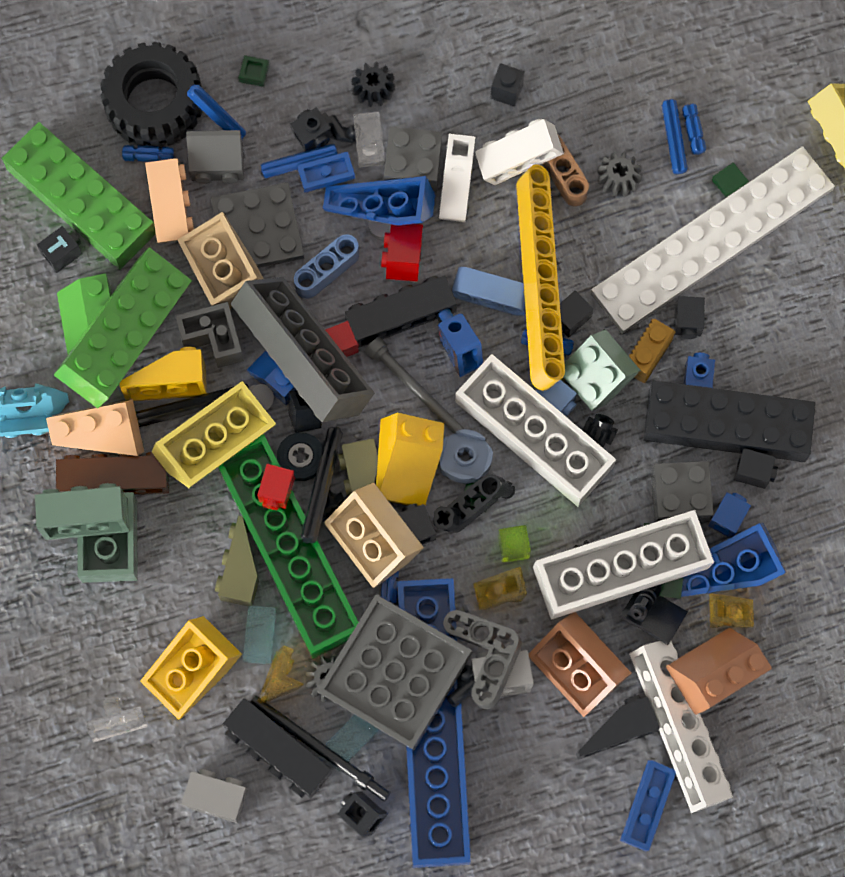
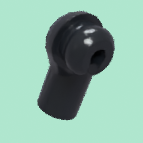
[329,115,362,143]
[447,665,475,707]

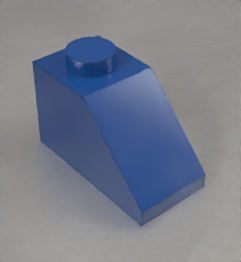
[247,351,296,406]

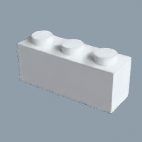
[475,119,564,185]

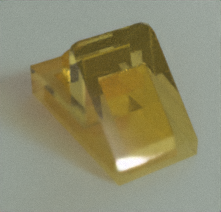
[473,567,527,610]
[709,593,754,629]
[257,645,304,704]

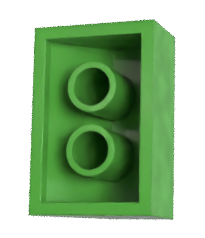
[57,274,112,354]

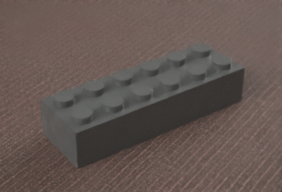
[231,277,375,422]

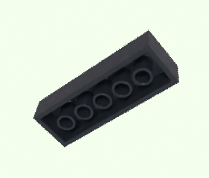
[643,380,816,462]

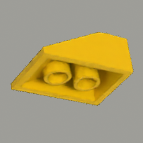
[119,347,207,401]
[376,413,444,506]
[140,616,242,720]

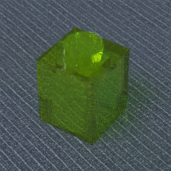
[498,525,531,563]

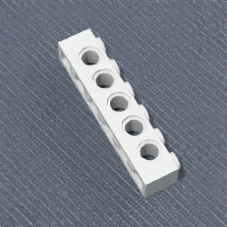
[630,641,733,813]

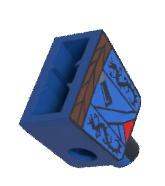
[436,309,483,377]

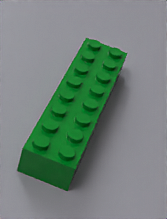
[218,434,359,659]

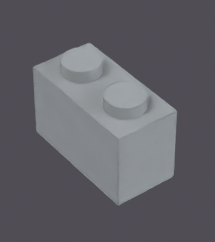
[181,769,248,823]

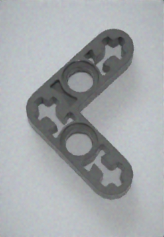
[443,610,522,709]

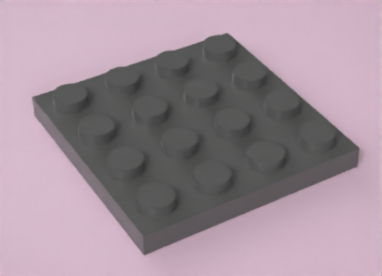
[317,594,473,750]

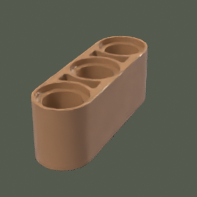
[543,135,589,206]

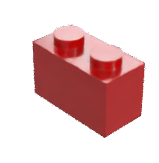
[381,224,423,282]

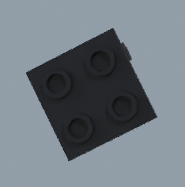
[620,584,688,645]

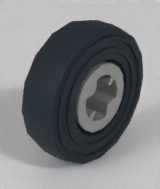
[277,432,323,481]

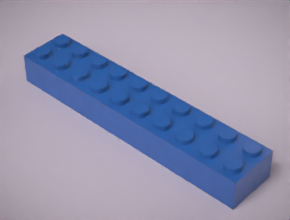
[398,578,471,868]

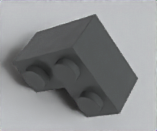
[175,302,244,368]

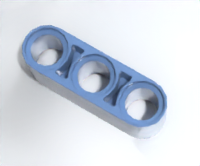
[294,234,359,299]
[451,267,526,316]

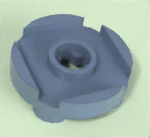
[439,429,493,484]

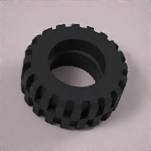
[100,42,203,148]

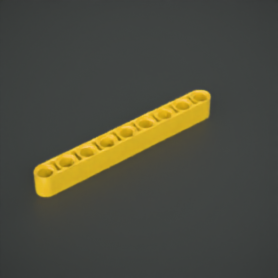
[516,165,565,391]

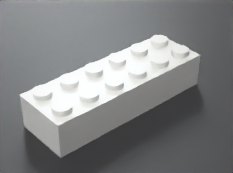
[455,354,616,507]
[533,510,714,620]

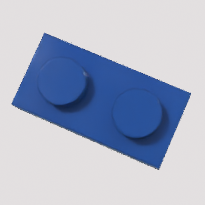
[297,151,355,193]

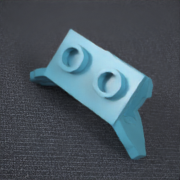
[0,383,69,438]

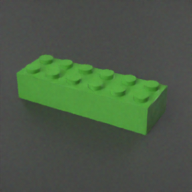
[2,122,156,270]
[54,247,192,408]

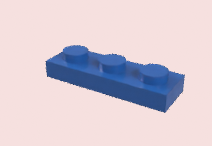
[620,760,676,851]

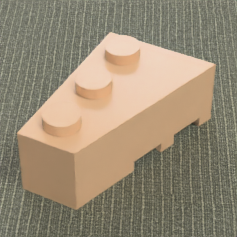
[145,158,194,244]
[46,399,144,456]

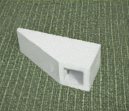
[439,134,475,222]

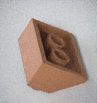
[528,612,631,717]
[665,628,772,715]

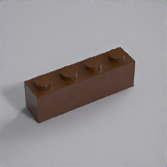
[56,452,169,495]

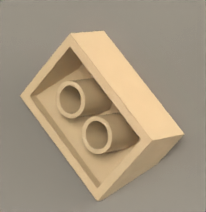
[324,483,424,588]

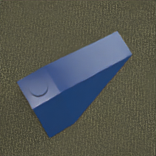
[323,176,435,225]
[681,523,786,597]

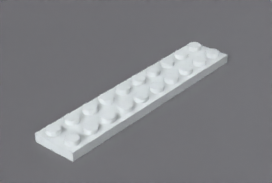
[591,146,835,334]

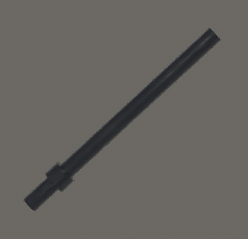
[250,695,391,802]

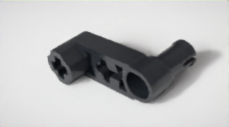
[433,474,515,533]

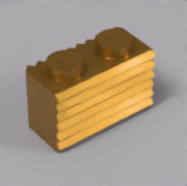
[629,319,675,383]

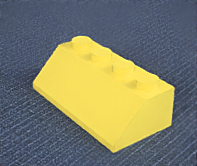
[808,84,845,168]
[152,381,276,488]

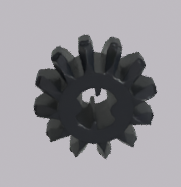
[351,61,395,108]

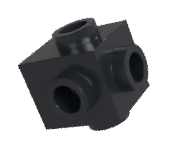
[290,107,333,151]

